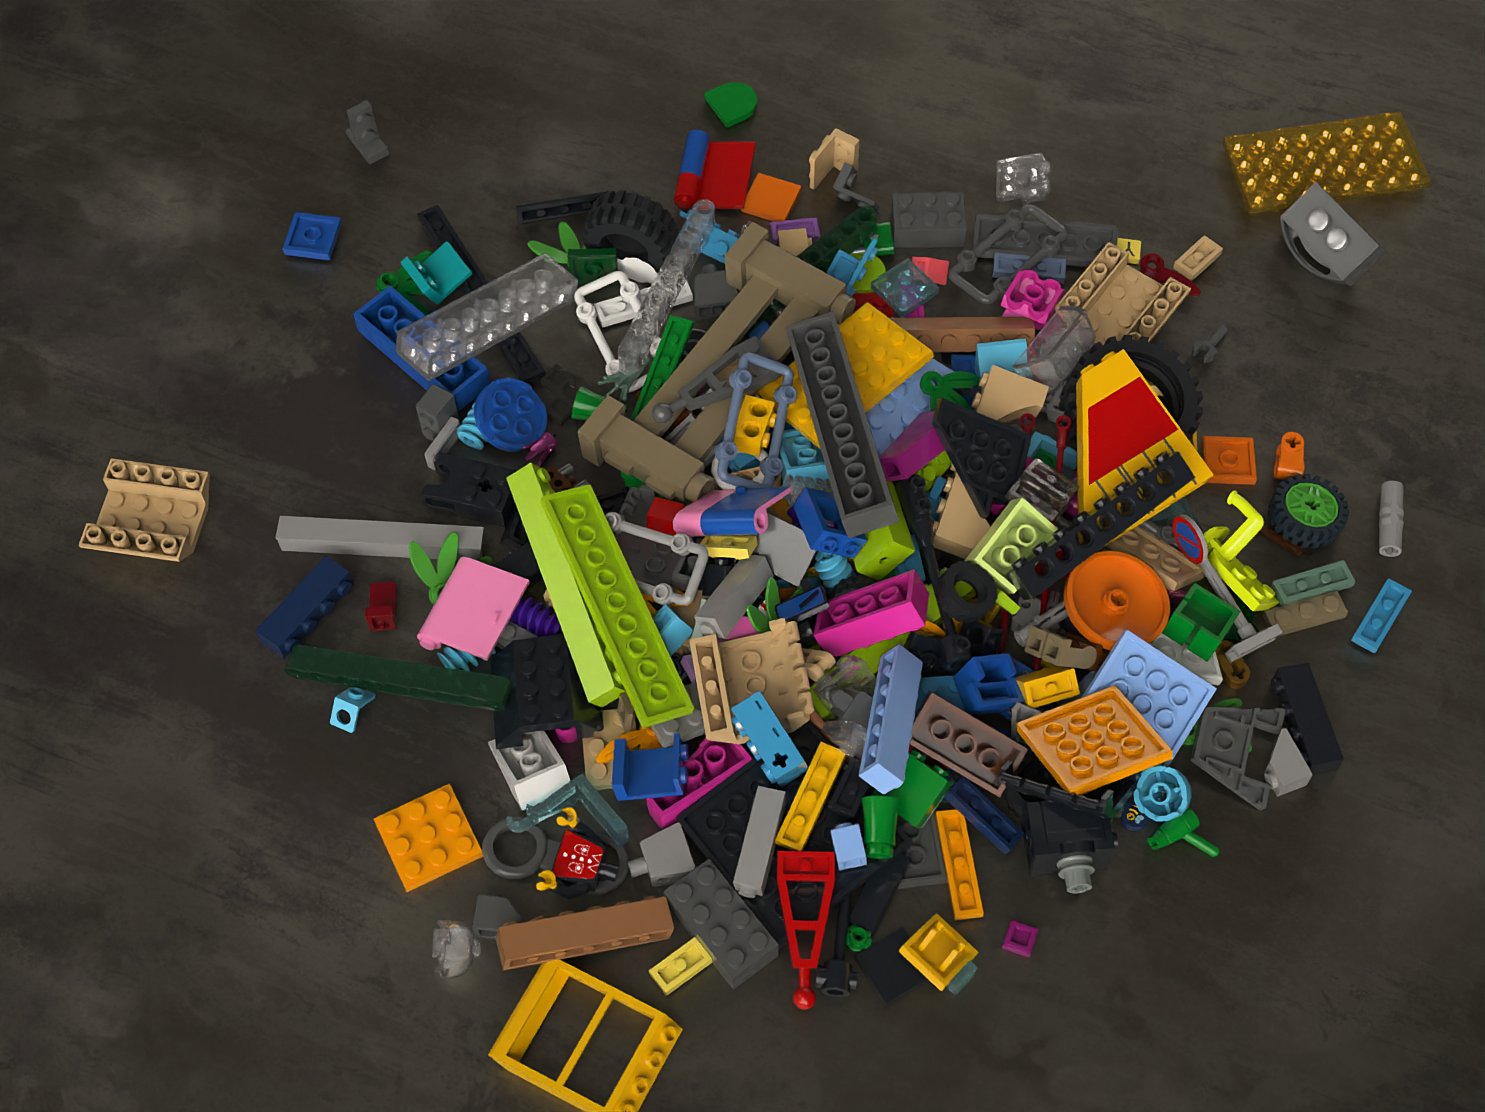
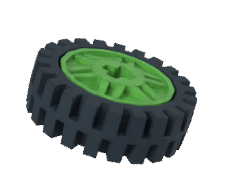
[1268,474,1349,549]

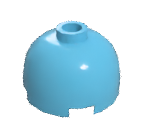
[1134,766,1192,821]

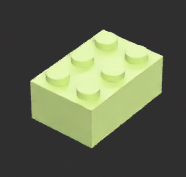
[964,498,1058,594]

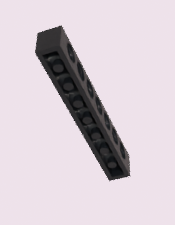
[1006,451,1196,600]

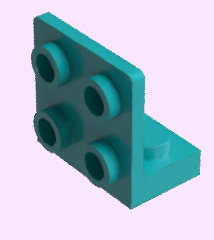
[400,242,472,305]

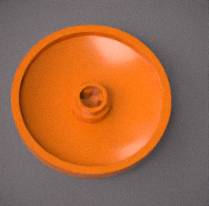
[1064,551,1170,651]

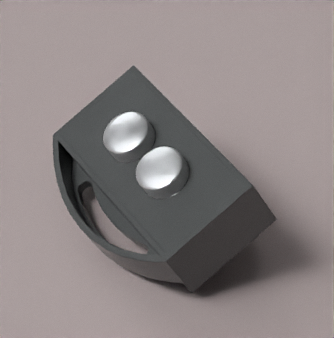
[1280,182,1387,287]

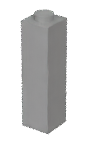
[694,555,774,639]
[733,786,787,898]

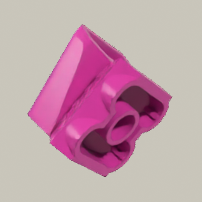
[1000,270,1065,331]

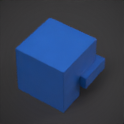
[953,653,1025,716]

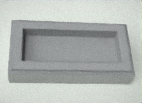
[424,416,460,470]

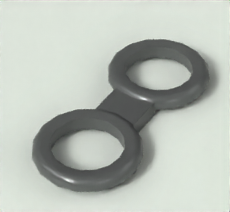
[482,816,630,895]

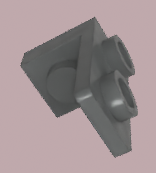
[833,163,880,212]

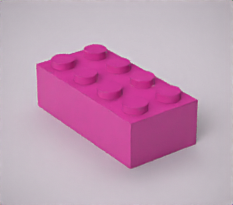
[814,569,929,657]

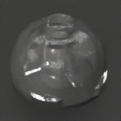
[432,920,480,978]

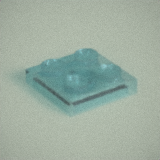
[871,258,939,318]

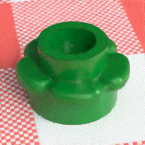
[846,925,872,952]

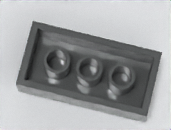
[664,859,779,990]

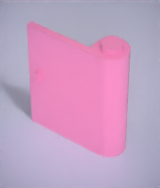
[417,557,529,661]

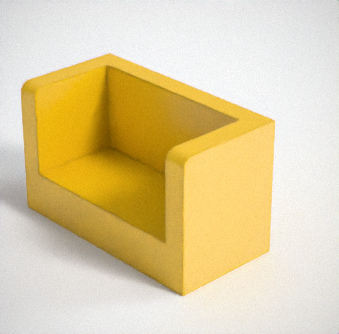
[1016,666,1080,708]

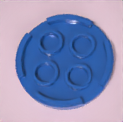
[474,378,547,452]

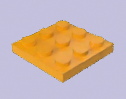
[374,783,483,892]

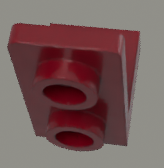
[365,582,397,632]

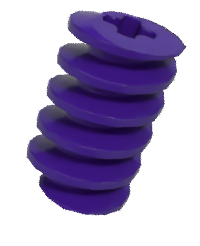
[510,596,563,637]

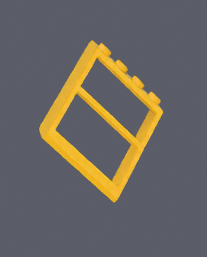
[488,959,683,1112]

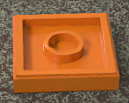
[741,173,801,222]
[1201,436,1257,485]

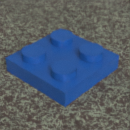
[283,212,342,260]

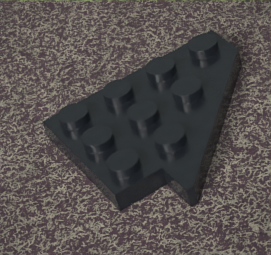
[932,398,1032,519]

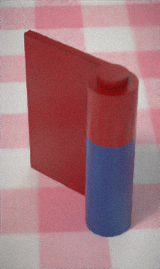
[674,130,756,210]

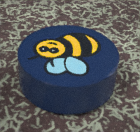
[1120,802,1149,831]

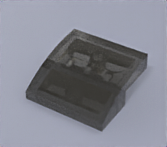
[1005,458,1079,523]

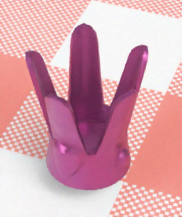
[522,432,558,467]

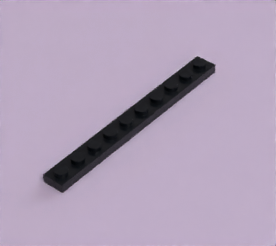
[417,205,546,384]

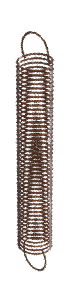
[1242,517,1309,557]

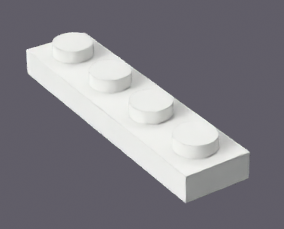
[594,277,693,328]

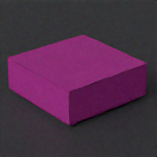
[1002,919,1038,957]

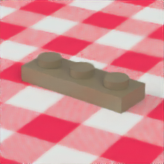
[1263,591,1348,637]

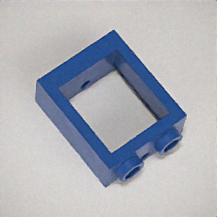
[793,487,867,559]

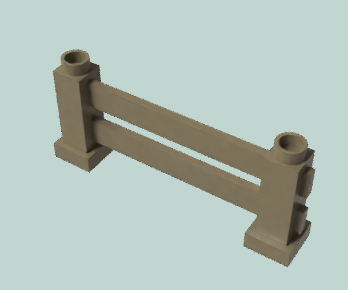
[577,222,856,507]

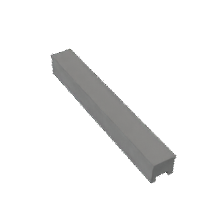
[275,516,486,561]

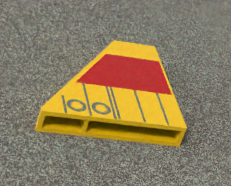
[1076,349,1214,553]

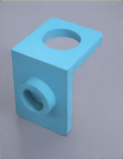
[330,685,376,733]

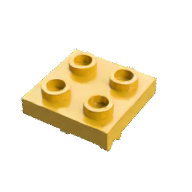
[899,913,979,991]

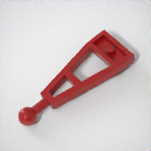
[777,851,835,1010]

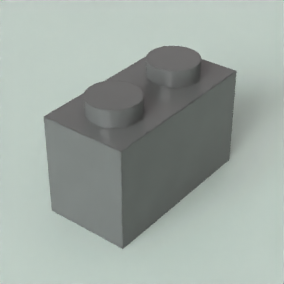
[416,384,460,441]

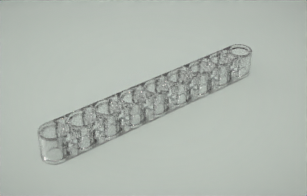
[617,199,715,375]

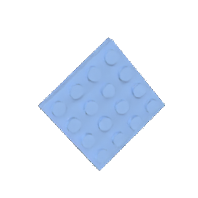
[1081,629,1217,771]

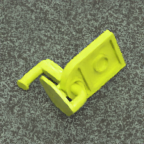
[1199,490,1279,611]

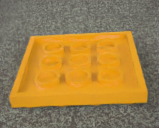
[1016,685,1173,796]

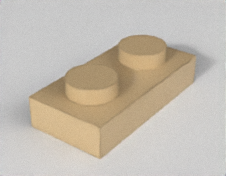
[1173,235,1223,281]

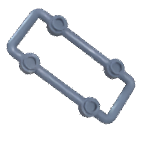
[715,352,797,489]

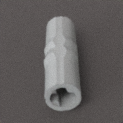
[1379,481,1404,557]

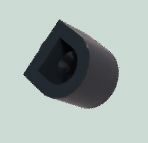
[796,617,819,649]

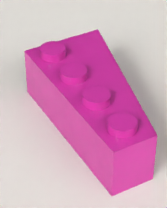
[646,738,752,830]

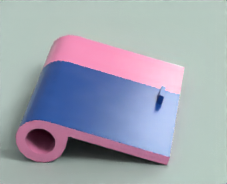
[673,486,792,537]

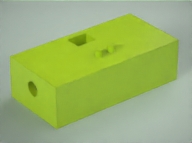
[853,481,915,581]

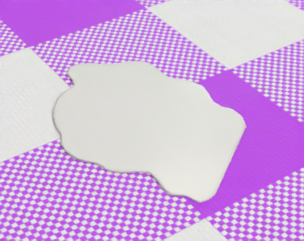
[617,258,663,284]

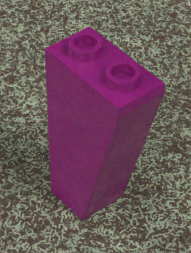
[879,411,945,482]

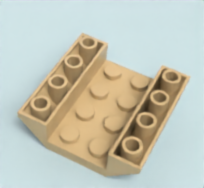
[1055,242,1191,346]
[79,458,210,562]

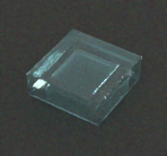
[947,960,977,995]

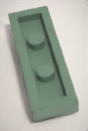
[1271,560,1356,606]

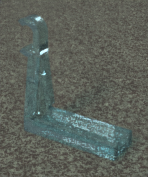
[507,774,629,847]

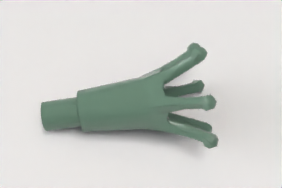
[598,355,650,403]

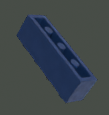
[255,556,354,659]

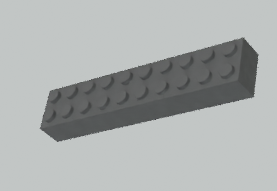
[786,311,899,539]

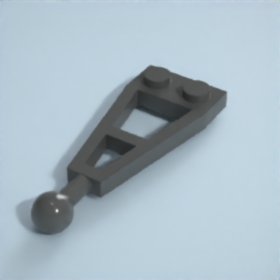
[652,336,783,423]

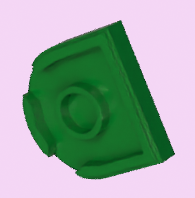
[704,82,757,128]

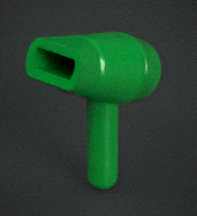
[1147,808,1220,857]

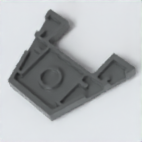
[1190,707,1286,811]

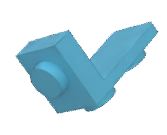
[1027,431,1077,470]

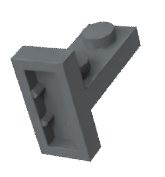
[346,100,389,164]

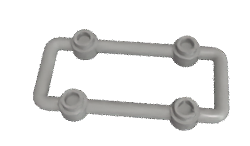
[605,512,709,606]

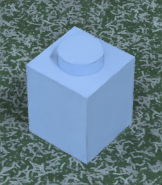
[831,823,867,871]

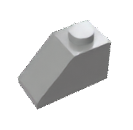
[1264,728,1313,797]

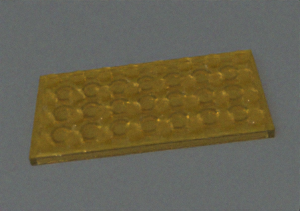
[1222,112,1431,214]

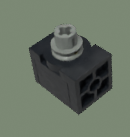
[1021,801,1118,893]

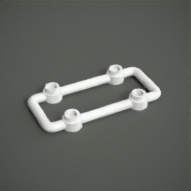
[574,271,661,393]

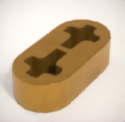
[1215,640,1250,689]

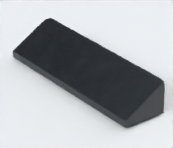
[516,191,609,223]

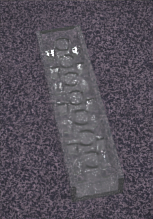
[396,253,578,381]

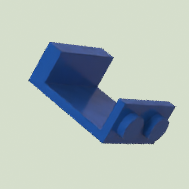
[612,733,689,801]

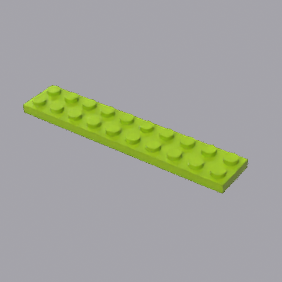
[540,484,695,728]

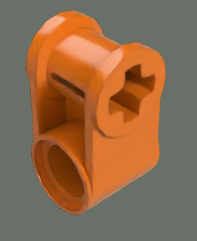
[1273,432,1305,480]

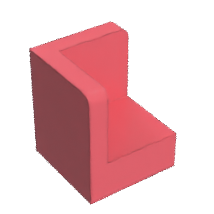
[909,257,949,285]

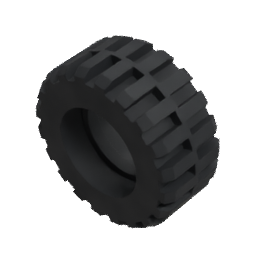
[582,190,678,273]

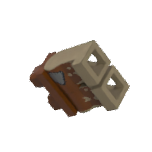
[1024,625,1109,672]

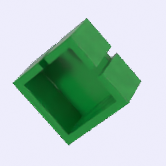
[1162,582,1241,662]

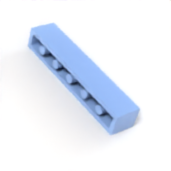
[859,644,923,794]

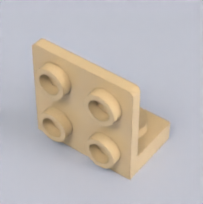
[809,128,860,190]

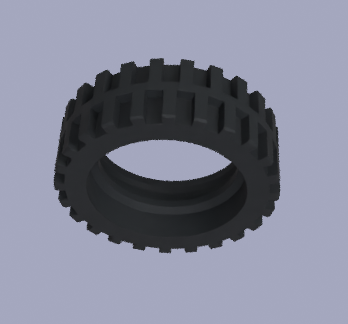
[1059,335,1203,451]

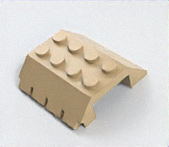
[689,618,815,744]

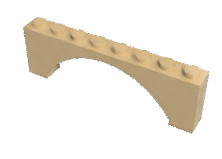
[933,365,1049,559]

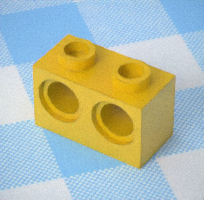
[733,395,777,457]

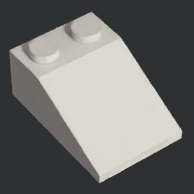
[488,731,572,811]

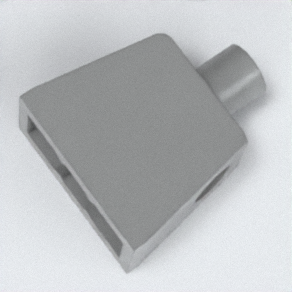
[627,823,695,887]

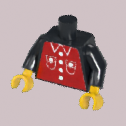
[536,807,620,899]

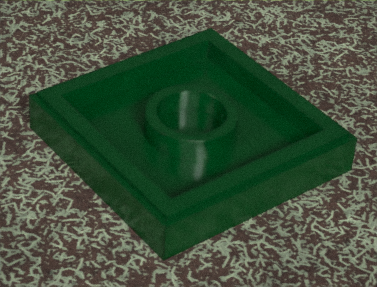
[568,248,619,286]

